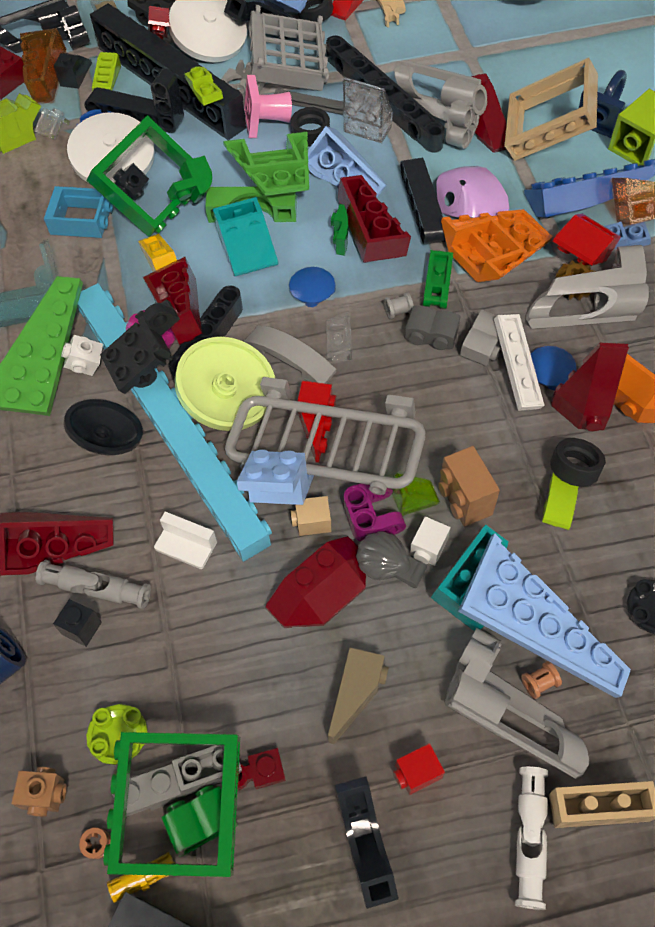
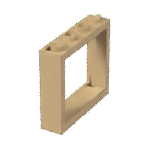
[505,58,598,161]

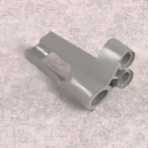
[394,60,487,149]
[525,245,649,329]
[445,627,589,779]

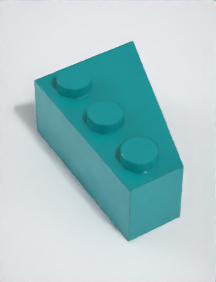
[430,524,509,632]

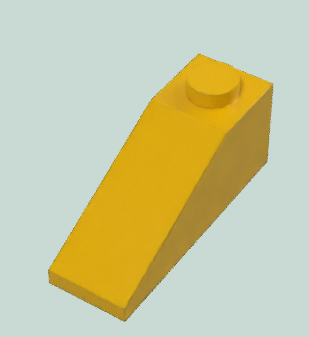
[138,234,177,272]

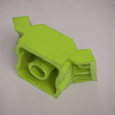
[0,93,41,154]

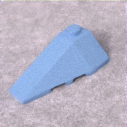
[308,126,387,198]

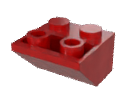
[553,213,621,266]

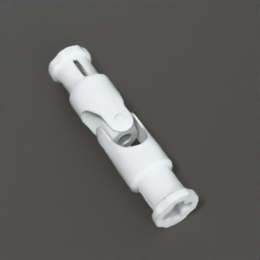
[515,766,548,910]

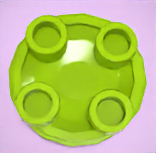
[86,704,148,765]

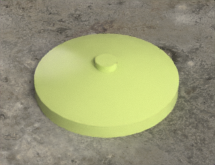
[175,337,275,431]

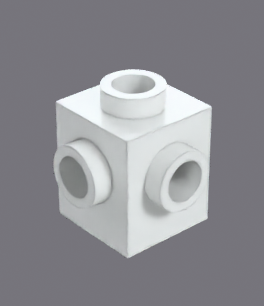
[61,335,103,376]

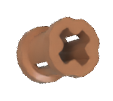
[521,661,562,699]

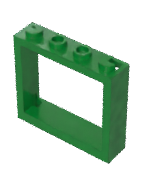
[86,115,193,237]
[103,732,241,877]

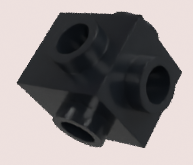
[112,163,149,200]

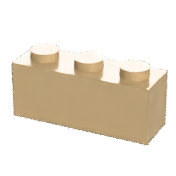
[549,781,655,828]

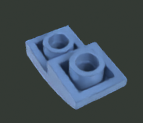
[604,221,651,249]

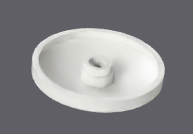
[169,0,247,62]
[67,113,155,182]

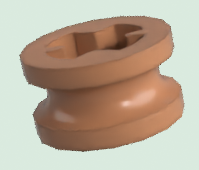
[79,828,111,859]

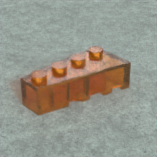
[20,28,66,103]

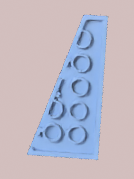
[458,534,631,698]

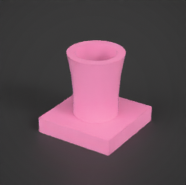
[244,75,292,138]

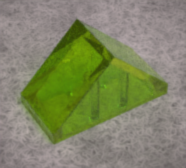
[392,473,440,516]

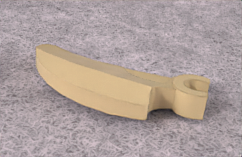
[377,0,406,28]

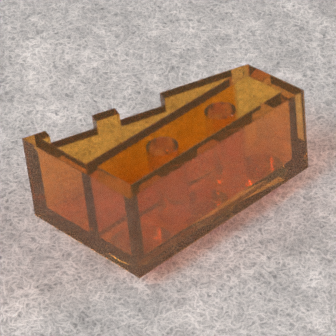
[612,178,655,225]

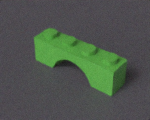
[205,187,297,223]

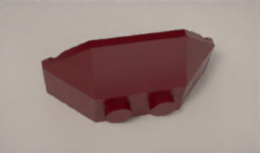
[265,536,366,628]

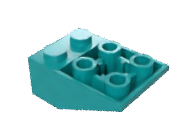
[213,197,279,276]

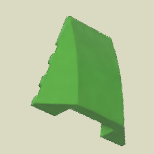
[223,132,309,196]

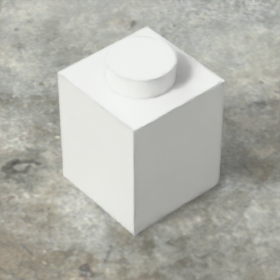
[410,516,451,566]

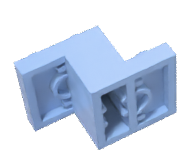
[237,450,314,505]

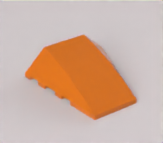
[441,209,553,282]

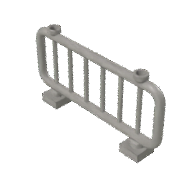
[225,377,426,495]

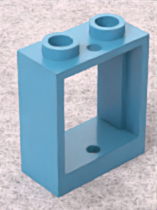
[44,186,113,238]

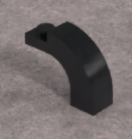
[224,0,294,39]
[335,776,399,909]

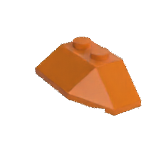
[614,354,655,423]

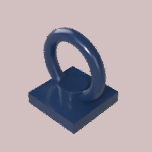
[579,70,627,138]

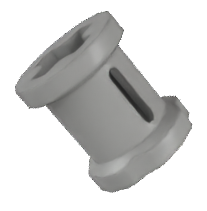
[385,292,413,319]

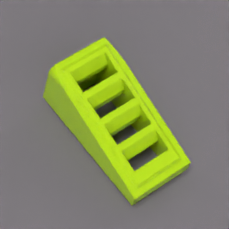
[92,52,121,91]

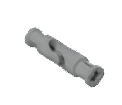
[36,560,151,609]

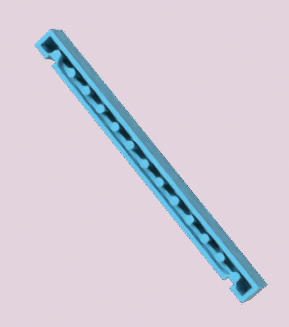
[77,283,272,562]

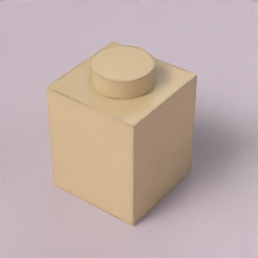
[291,496,331,536]

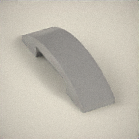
[243,325,336,384]

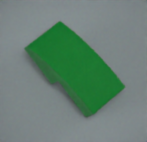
[331,204,348,256]

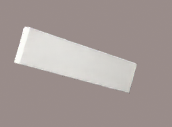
[494,314,545,411]

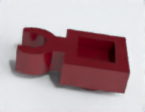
[238,748,286,790]

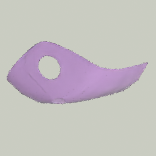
[437,166,509,217]

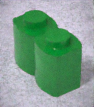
[161,785,238,857]

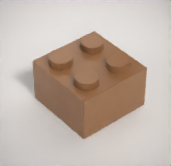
[438,446,500,527]

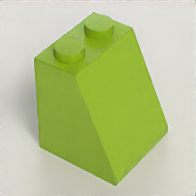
[608,88,655,166]

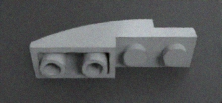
[110,745,242,817]

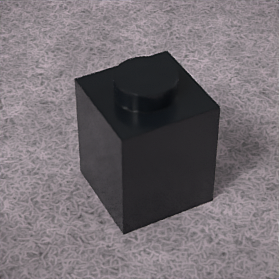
[53,599,102,647]

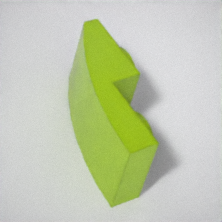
[184,67,223,106]
[542,473,579,530]

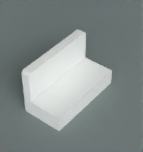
[154,512,217,569]

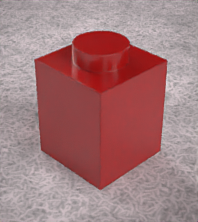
[393,743,445,795]

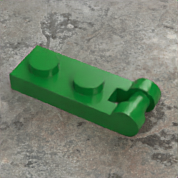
[423,250,454,309]

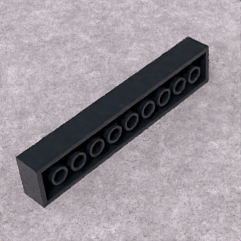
[90,3,246,141]

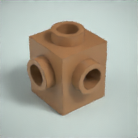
[11,767,67,817]

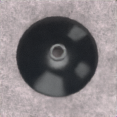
[63,399,143,456]

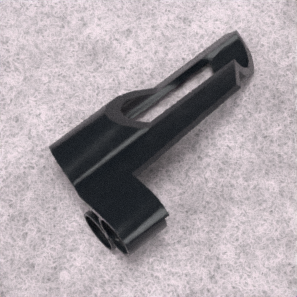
[0,0,90,53]

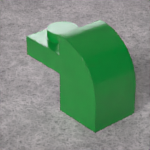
[167,156,212,203]

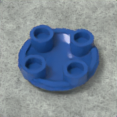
[289,266,336,307]
[530,346,577,390]

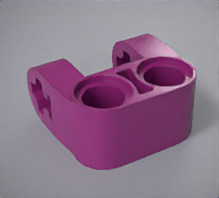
[344,483,406,542]

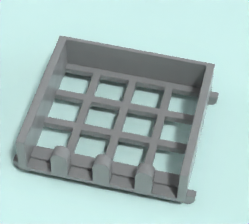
[249,5,329,91]

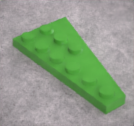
[0,276,83,416]

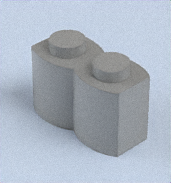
[460,310,501,366]

